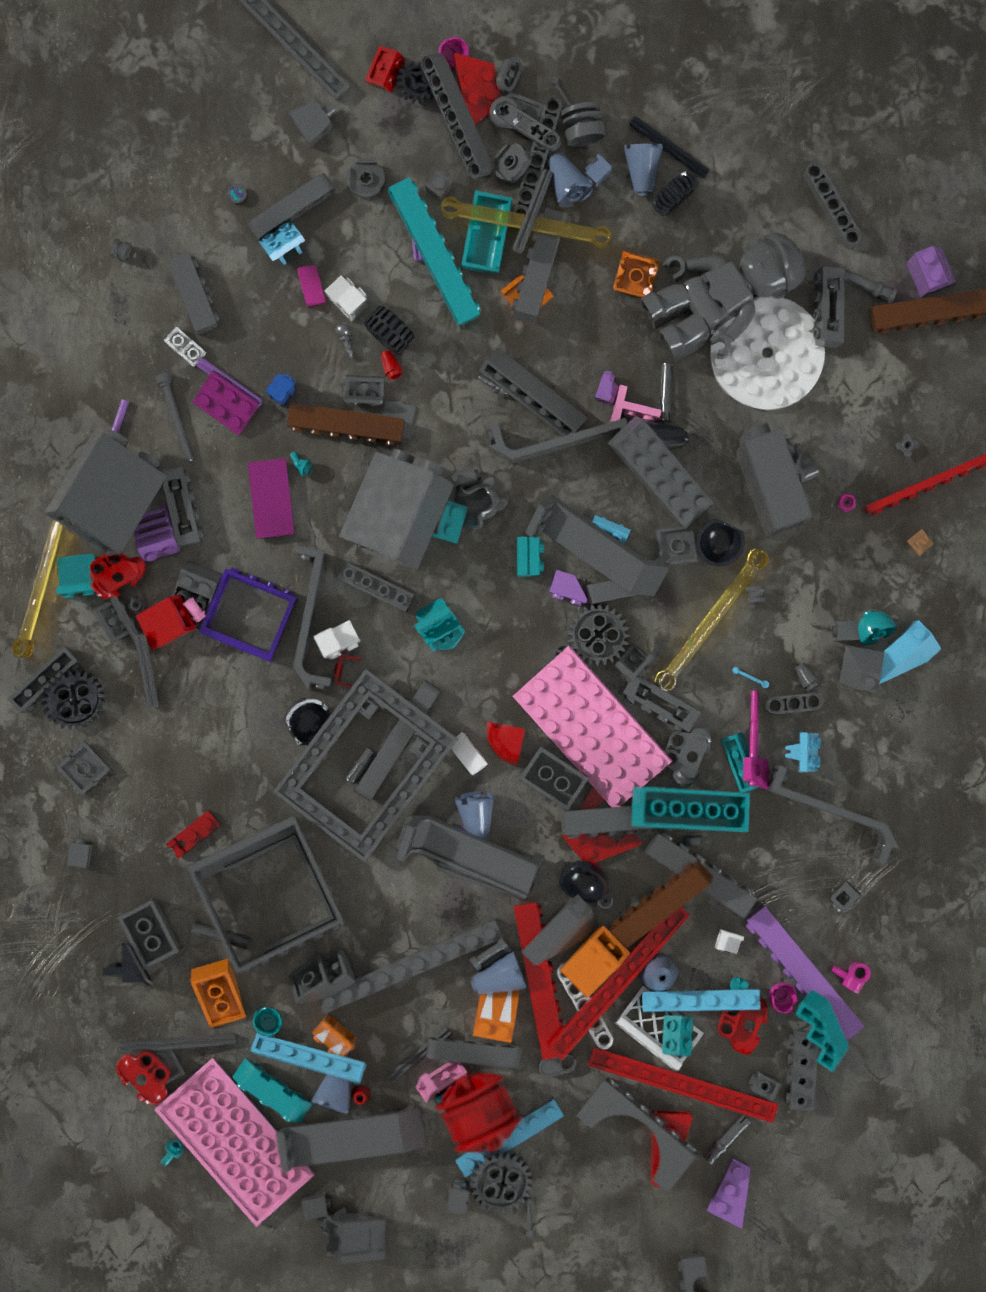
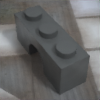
[677,1252,708,1292]

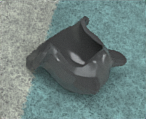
[455,477,508,530]

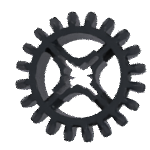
[652,170,699,216]

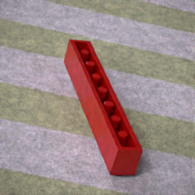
[513,901,564,1060]

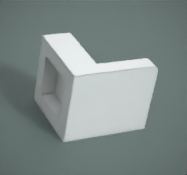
[715,929,744,954]

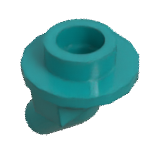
[290,451,312,477]
[730,977,749,990]
[160,1140,184,1167]

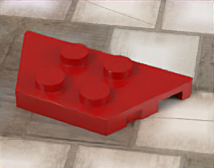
[453,53,501,124]

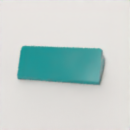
[721,732,759,793]

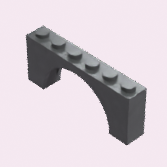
[577,1077,699,1193]

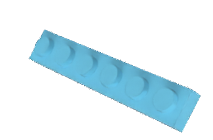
[642,990,760,1012]
[250,1033,366,1083]
[455,1098,564,1177]

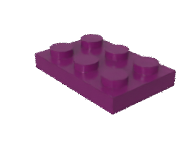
[192,370,260,435]

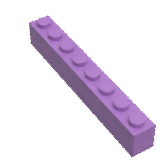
[745,905,864,1041]

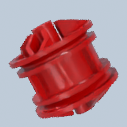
[435,1073,523,1153]

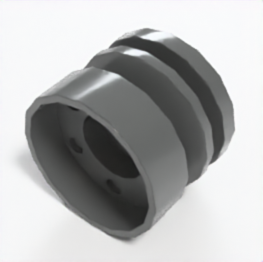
[561,101,606,147]

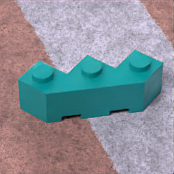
[796,989,849,1072]
[232,1058,313,1124]

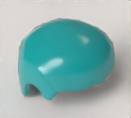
[252,1007,282,1037]

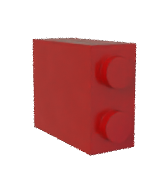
[136,594,196,650]

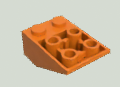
[560,925,630,998]

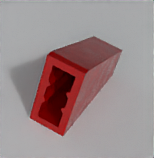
[650,1110,692,1188]

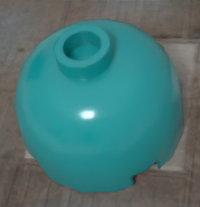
[858,610,897,645]

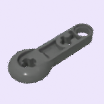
[490,96,561,151]

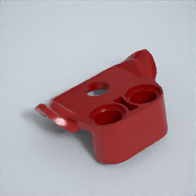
[89,552,145,599]
[718,997,768,1055]
[116,1051,171,1105]

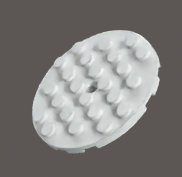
[710,296,825,410]

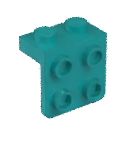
[56,554,97,598]

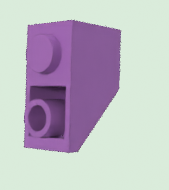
[549,570,587,606]

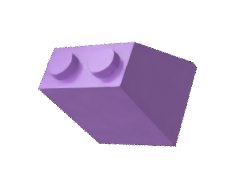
[906,246,956,298]

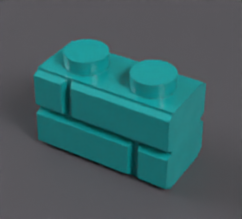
[517,537,544,577]

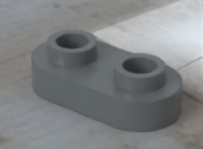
[496,57,522,92]

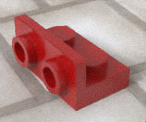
[365,46,406,93]

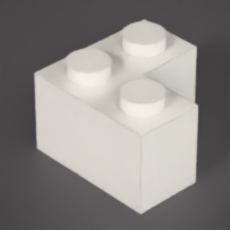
[325,276,368,322]
[314,620,361,660]

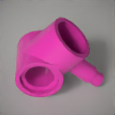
[832,962,871,994]

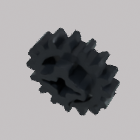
[395,61,434,104]

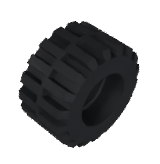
[364,305,415,355]

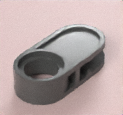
[539,1053,576,1077]

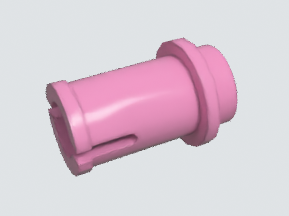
[183,597,206,622]

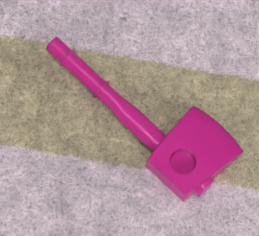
[743,691,769,789]

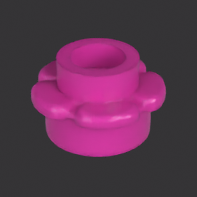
[837,493,856,512]

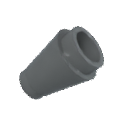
[795,663,821,692]

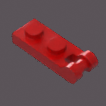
[166,810,221,859]

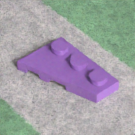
[707,1158,751,1229]

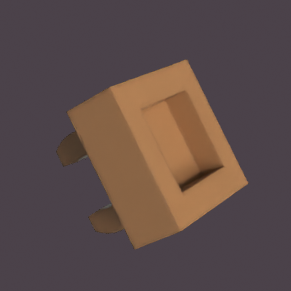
[906,529,934,556]

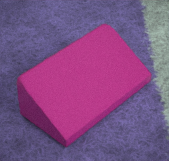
[297,265,326,307]

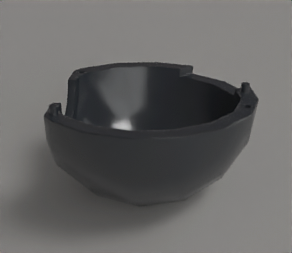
[696,519,745,567]
[283,698,330,745]
[559,860,608,902]

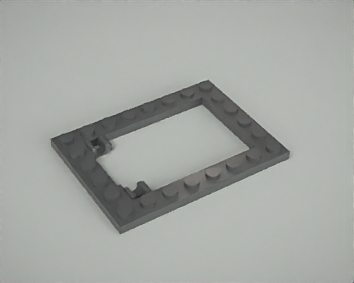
[273,669,458,863]

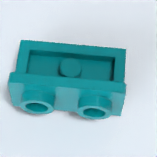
[662,1015,694,1056]

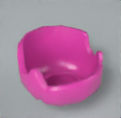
[438,37,469,67]
[769,982,798,1014]

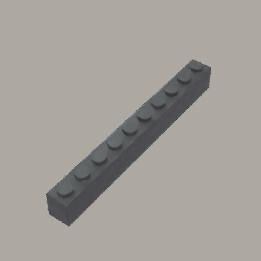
[318,919,503,1014]

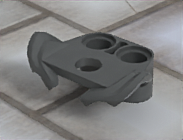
[784,434,819,483]
[664,728,711,786]

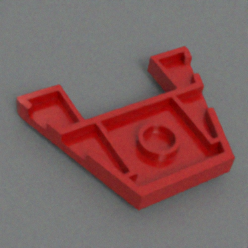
[562,787,643,863]

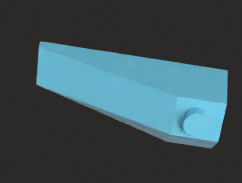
[879,620,941,684]

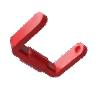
[334,655,361,688]

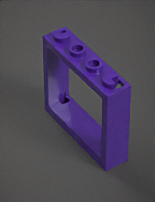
[199,567,298,662]

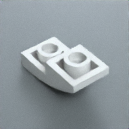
[163,327,206,367]
[451,732,488,776]

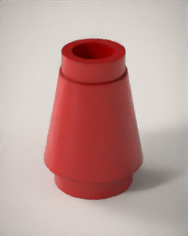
[380,350,403,380]
[351,1085,371,1105]

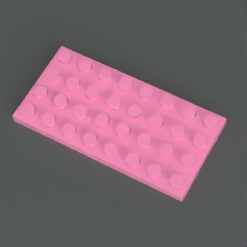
[513,645,672,807]
[154,1057,315,1227]

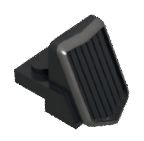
[102,943,154,986]

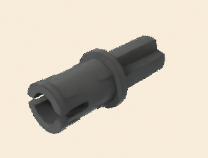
[346,748,376,784]

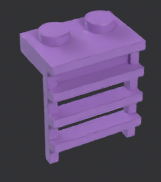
[134,502,181,562]

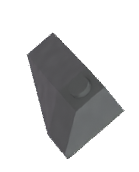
[521,895,598,966]

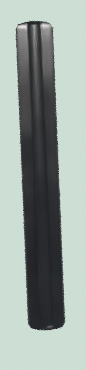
[629,116,710,178]

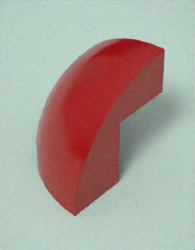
[486,721,525,767]

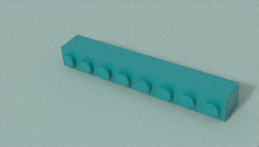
[388,177,481,327]

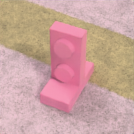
[610,385,661,422]
[416,1061,467,1104]

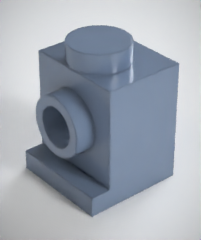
[585,154,612,188]

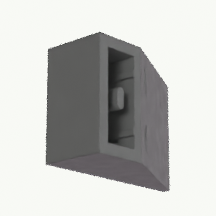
[173,561,223,631]

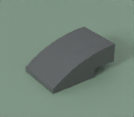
[288,948,356,1004]

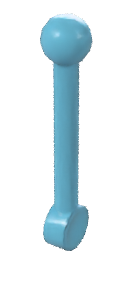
[732,667,769,688]

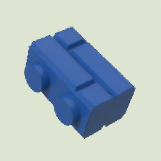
[266,373,297,407]

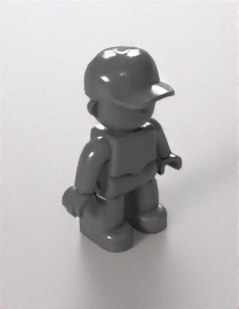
[640,233,806,363]

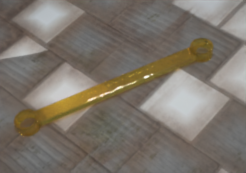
[441,197,611,248]
[12,519,63,658]
[655,549,769,691]

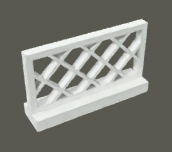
[614,986,704,1071]

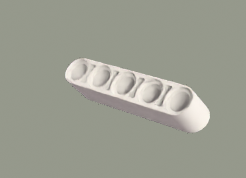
[557,962,613,1049]

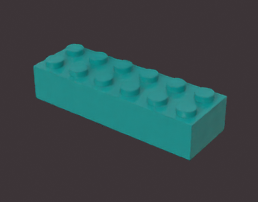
[631,787,750,832]

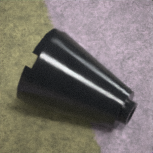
[643,419,688,450]

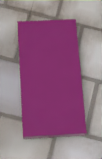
[248,458,295,539]

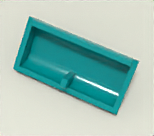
[461,191,513,274]

